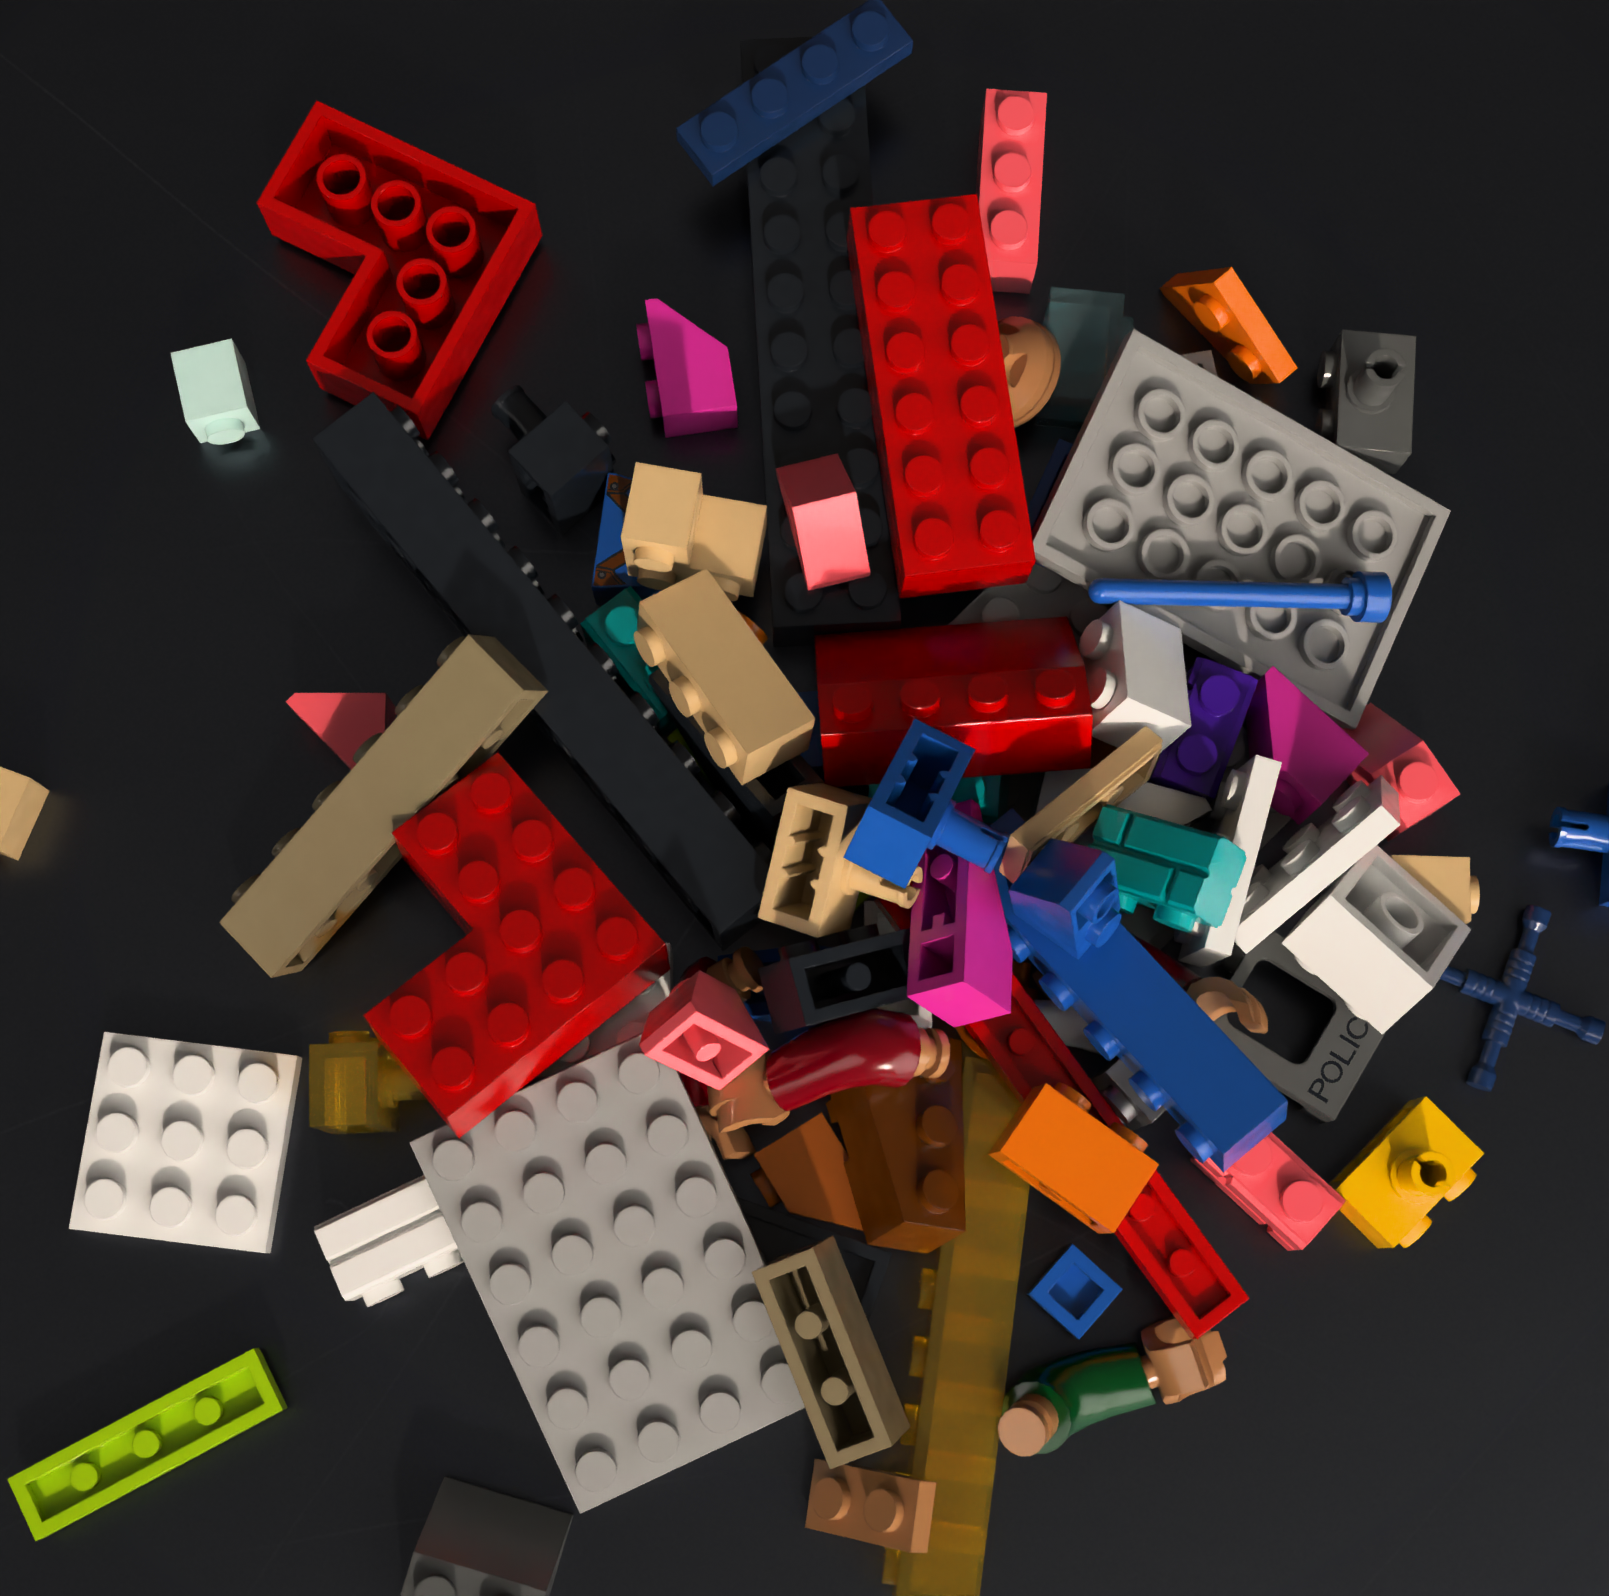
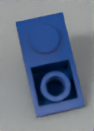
[1009,838,1122,960]

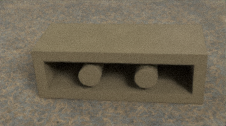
[751,1235,910,1469]

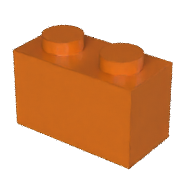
[988,1082,1159,1234]

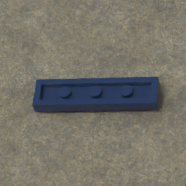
[676,0,913,186]

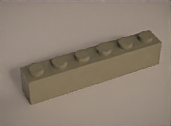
[219,634,548,978]

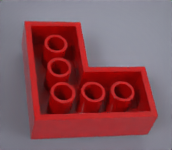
[257,100,542,440]
[363,752,670,1138]

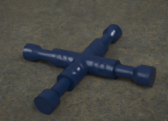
[1440,905,1606,1092]

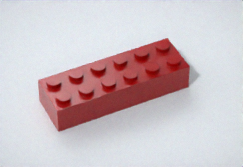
[847,194,1036,599]

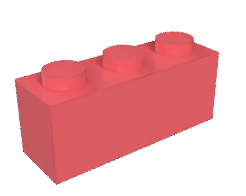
[976,88,1047,294]

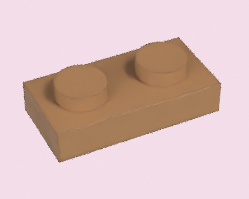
[805,1459,936,1553]

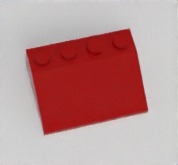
[814,616,1093,787]

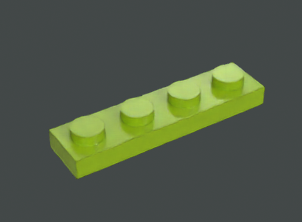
[7,1348,288,1541]

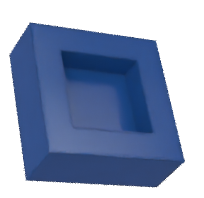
[1026,1244,1123,1339]

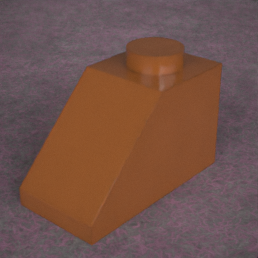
[750,1112,864,1232]

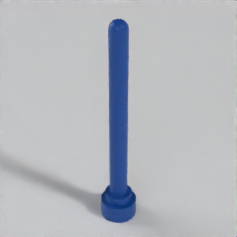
[1088,571,1392,623]

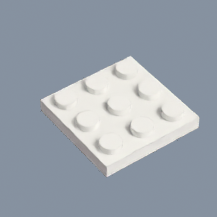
[69,1032,302,1253]

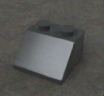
[400,1476,574,1596]

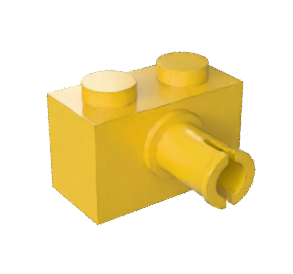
[1329,1096,1484,1248]

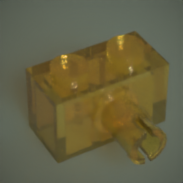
[309,1031,427,1135]

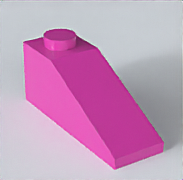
[907,799,1013,1027]

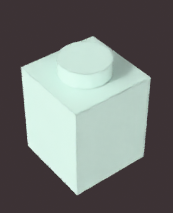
[170,338,260,445]

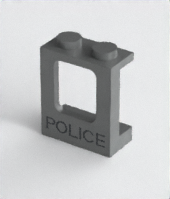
[1214,931,1386,1124]

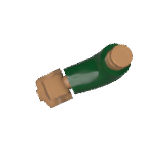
[998,1316,1227,1456]

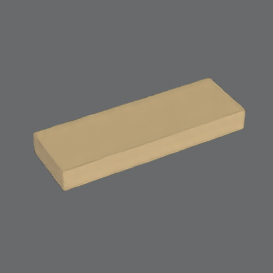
[999,726,1163,884]

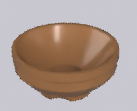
[998,316,1061,428]

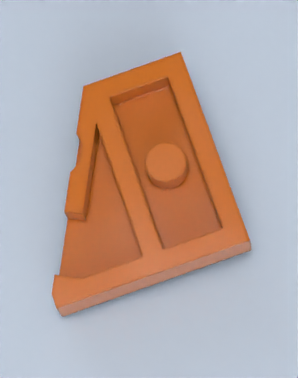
[1159,267,1298,384]

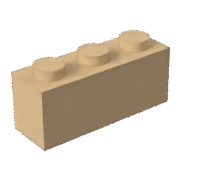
[634,568,816,785]

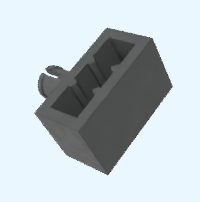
[1315,330,1416,474]

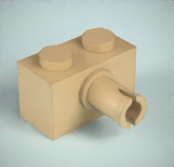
[758,783,923,938]

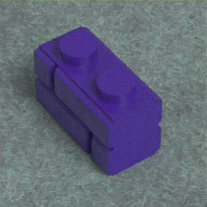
[1147,657,1259,805]

